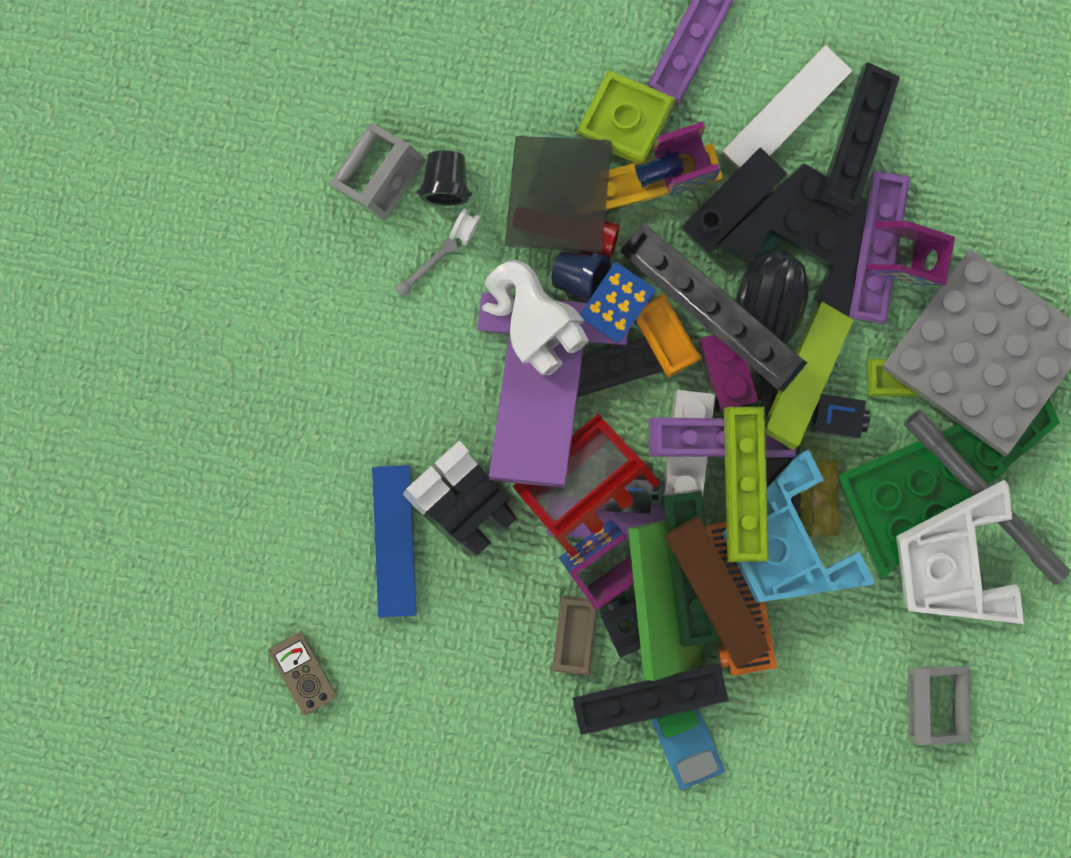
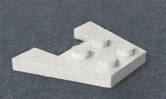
[896,480,1024,624]

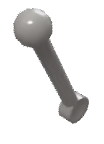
[396,238,457,296]

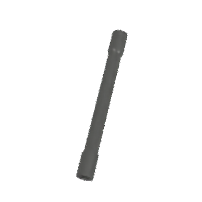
[904,409,1070,585]

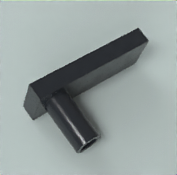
[680,147,787,254]

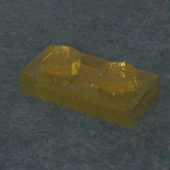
[800,460,839,537]

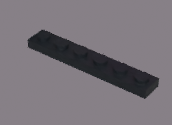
[619,223,808,392]

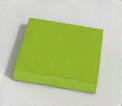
[576,70,676,166]

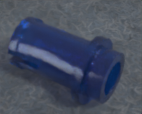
[635,150,685,188]

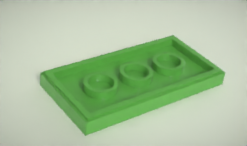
[628,520,705,681]

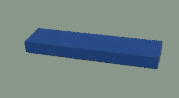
[372,465,417,617]

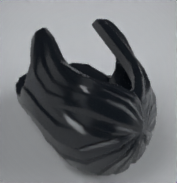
[735,251,809,344]

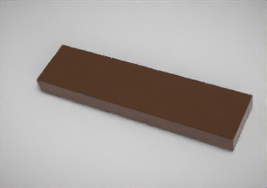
[663,516,771,669]

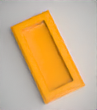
[635,294,701,378]

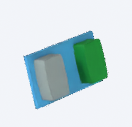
[651,709,725,791]

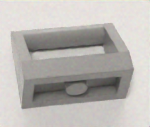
[329,123,426,221]
[908,665,970,745]

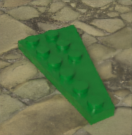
[836,398,1060,580]

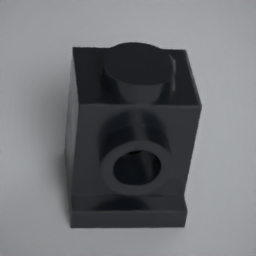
[600,596,641,658]

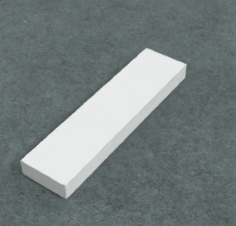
[722,45,852,169]

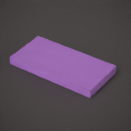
[489,333,584,488]

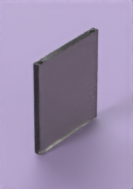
[505,135,613,253]

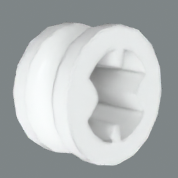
[449,208,481,246]

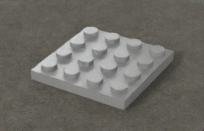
[881,249,1071,457]

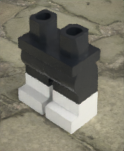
[402,440,517,558]

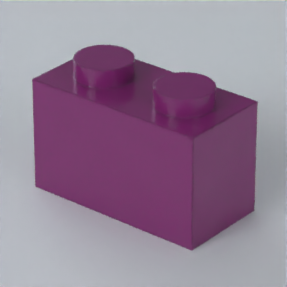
[698,335,758,414]

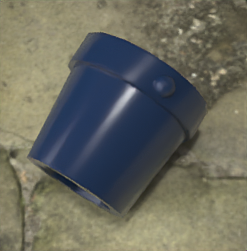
[551,251,611,302]

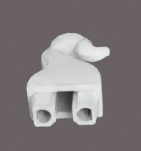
[482,259,589,375]

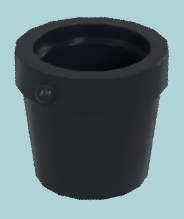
[417,150,472,206]

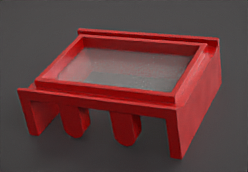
[512,413,660,558]

